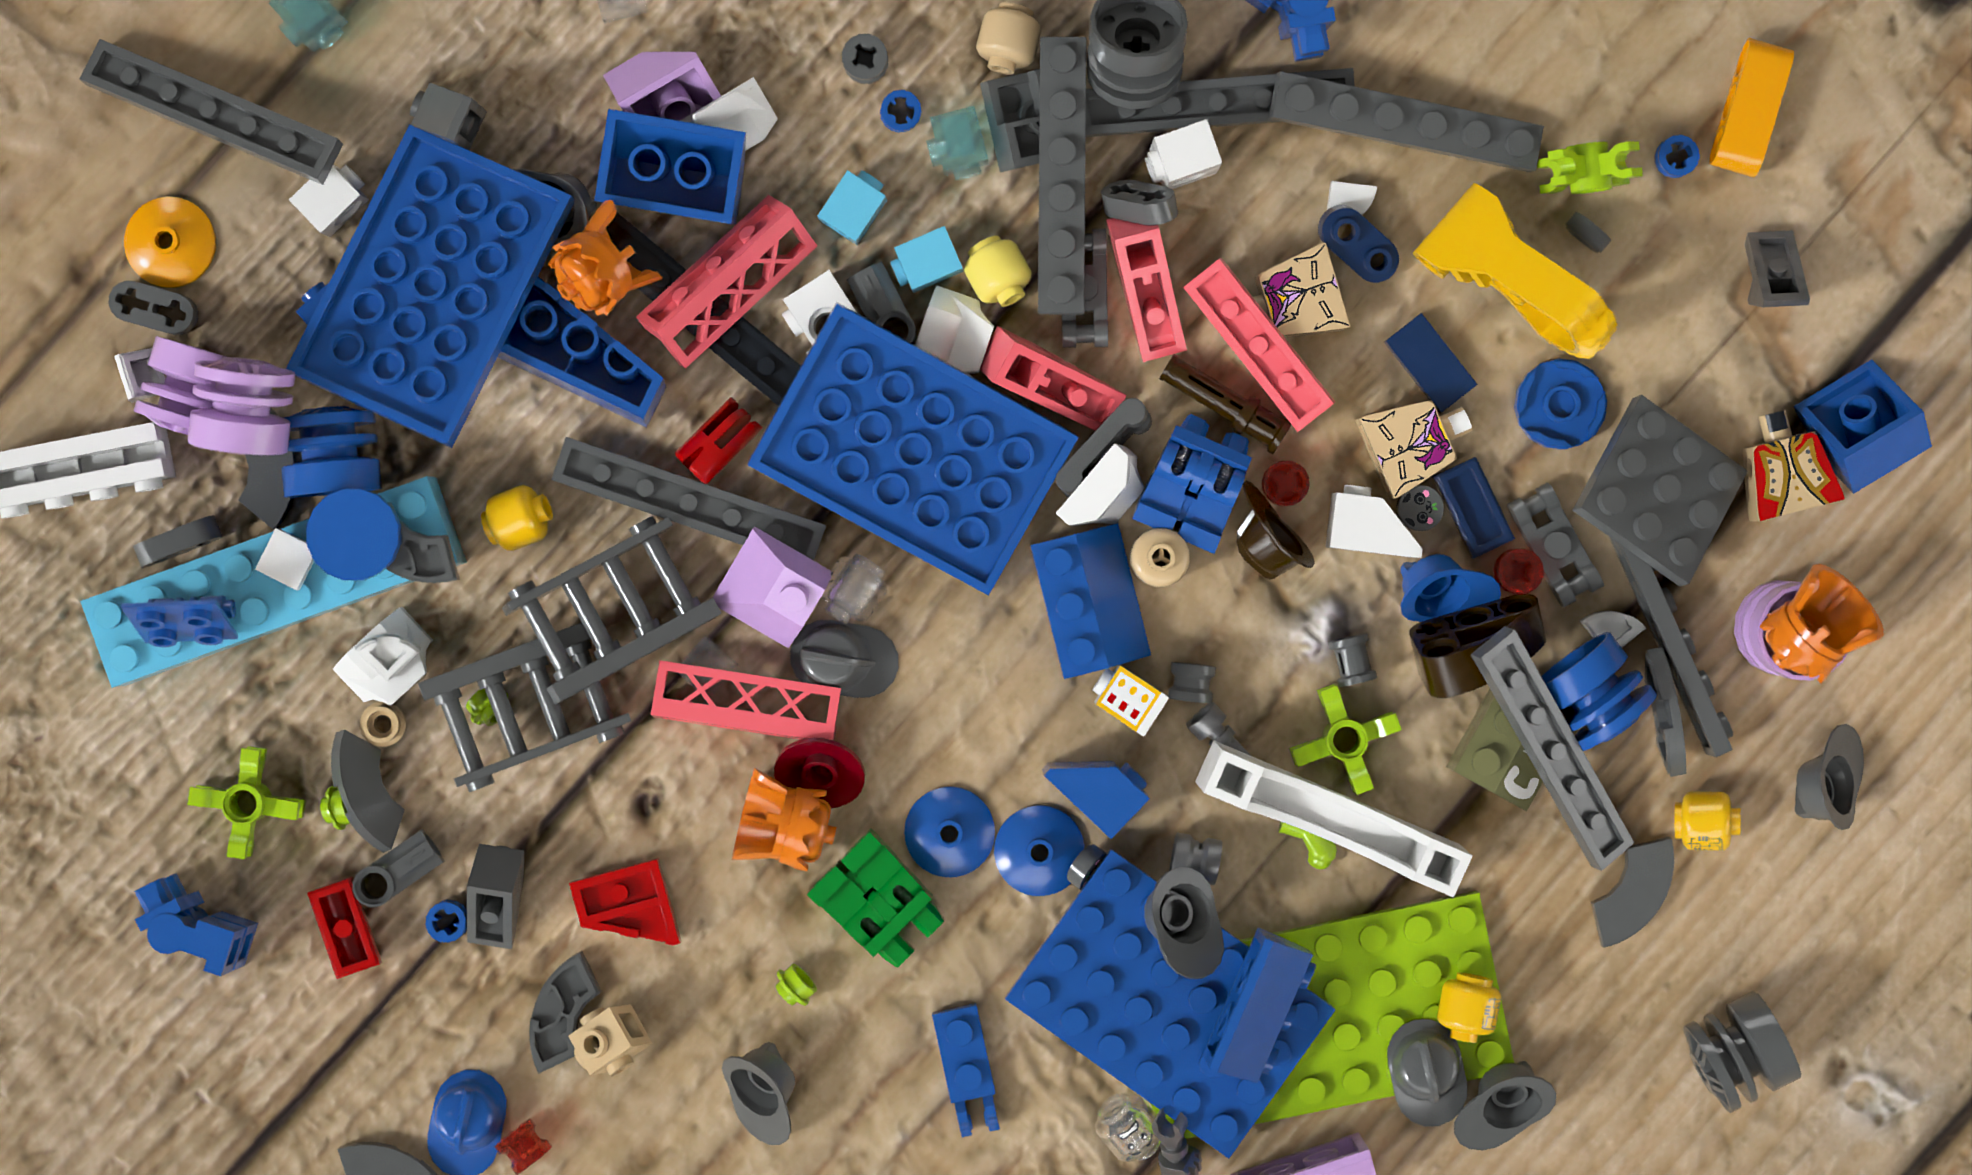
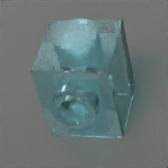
[269,0,348,52]
[926,106,988,180]

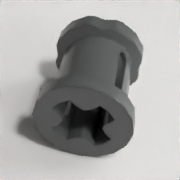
[1328,633,1377,687]

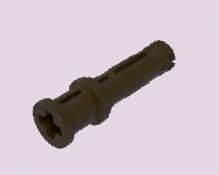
[1159,354,1292,455]

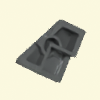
[980,69,1040,173]

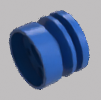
[281,406,382,498]
[1541,632,1657,751]

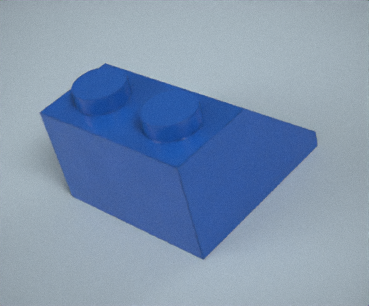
[1794,359,1932,494]
[1042,761,1149,839]

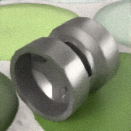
[1169,832,1222,885]

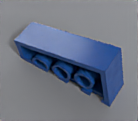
[498,277,667,428]

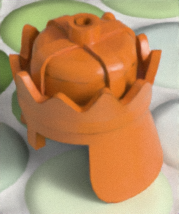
[548,200,663,316]
[1759,564,1884,684]
[731,768,837,871]

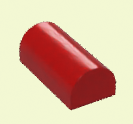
[307,877,382,979]

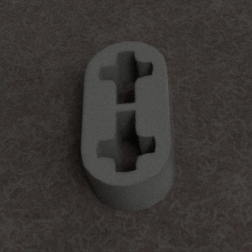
[1101,180,1178,226]
[108,281,199,335]
[133,515,223,568]

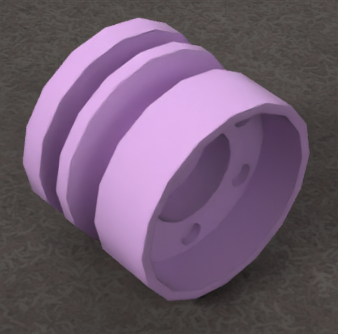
[134,336,226,435]
[188,357,295,455]
[1734,580,1847,681]

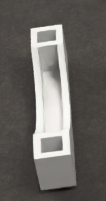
[1195,740,1473,897]

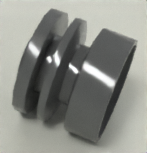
[1086,0,1188,109]
[1683,991,1802,1113]

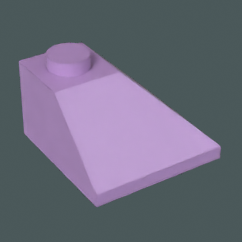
[603,52,721,121]
[712,526,832,648]

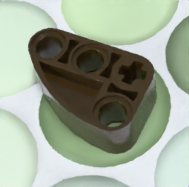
[1409,594,1547,698]

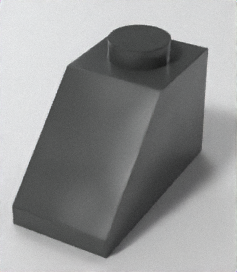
[410,83,487,151]
[467,844,524,949]

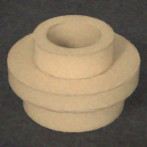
[360,701,407,747]

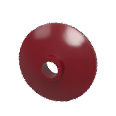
[774,738,865,809]

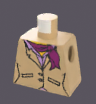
[1253,243,1350,338]
[1355,400,1473,499]

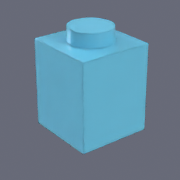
[817,170,887,246]
[890,226,963,293]

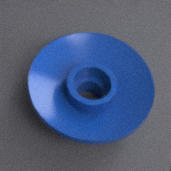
[904,786,995,877]
[994,805,1085,896]

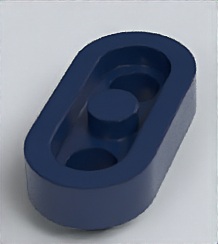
[1318,205,1399,283]

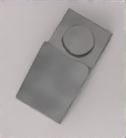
[1745,230,1810,307]

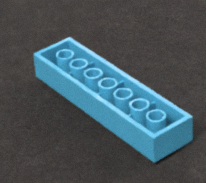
[80,476,467,688]

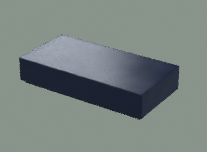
[1384,313,1478,413]
[1433,457,1515,559]

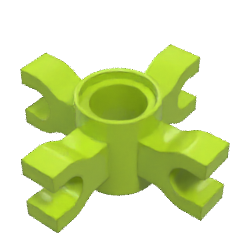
[1537,141,1643,194]
[1289,684,1402,795]
[187,746,306,859]

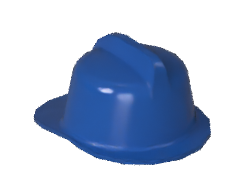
[1400,554,1501,622]
[428,1070,507,1175]

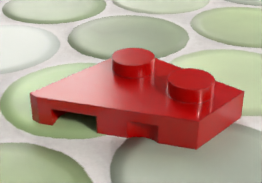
[569,858,682,946]

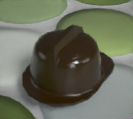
[1236,480,1315,580]

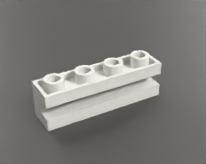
[0,422,176,519]

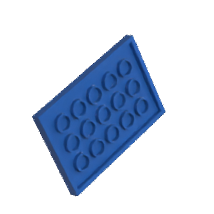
[286,124,575,448]
[747,302,1079,596]
[1005,849,1336,1158]

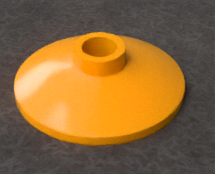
[124,197,216,288]

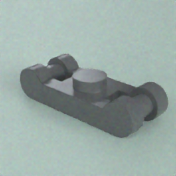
[1062,228,1108,348]
[1056,398,1152,498]
[1507,482,1604,608]

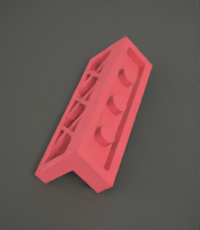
[636,195,817,369]
[1183,258,1335,432]
[651,660,841,741]

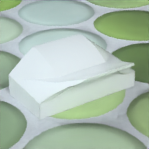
[680,77,778,151]
[915,285,994,375]
[1056,444,1144,526]
[333,607,433,706]

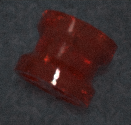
[1261,460,1310,506]
[1493,548,1544,594]
[494,1118,552,1175]

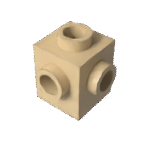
[568,1004,653,1077]

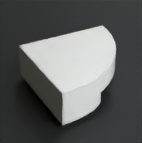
[1327,181,1377,227]
[1580,611,1646,647]
[355,634,421,682]

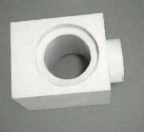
[289,164,369,237]

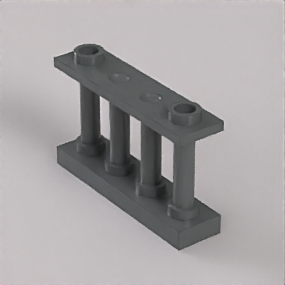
[502,516,722,705]
[418,622,632,792]

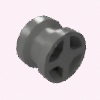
[842,34,888,84]
[1168,662,1216,703]

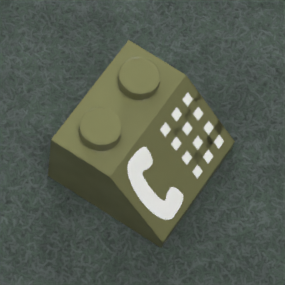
[1446,689,1543,812]

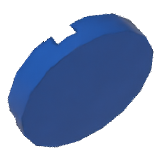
[1514,358,1608,450]
[306,489,401,581]

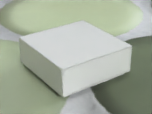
[255,528,314,590]

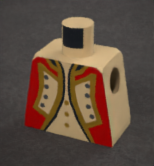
[1743,410,1845,522]

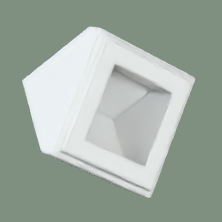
[114,348,165,403]

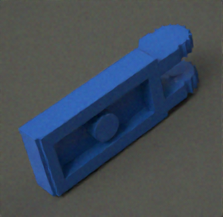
[932,1003,1000,1138]

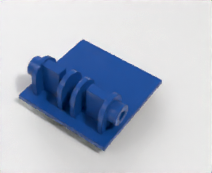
[121,595,238,647]

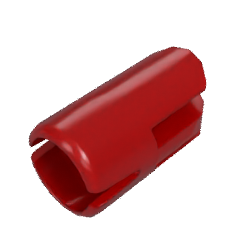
[675,397,763,484]

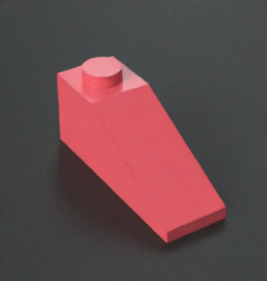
[1106,218,1187,362]
[980,326,1127,431]

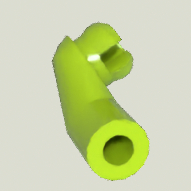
[1279,822,1337,870]

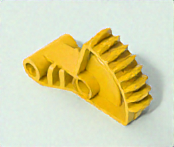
[1413,183,1618,359]

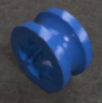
[880,90,921,133]
[1654,135,1700,178]
[425,900,467,943]

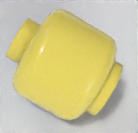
[964,236,1032,307]

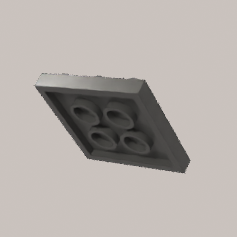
[1572,395,1748,586]

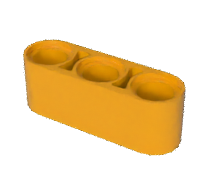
[1709,38,1794,178]

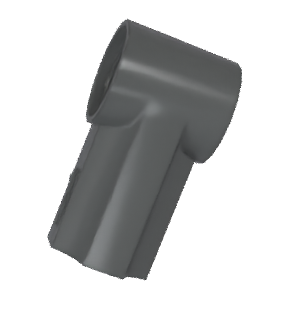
[847,261,917,344]
[353,829,445,907]

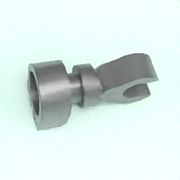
[1186,702,1251,756]
[1152,1108,1202,1175]

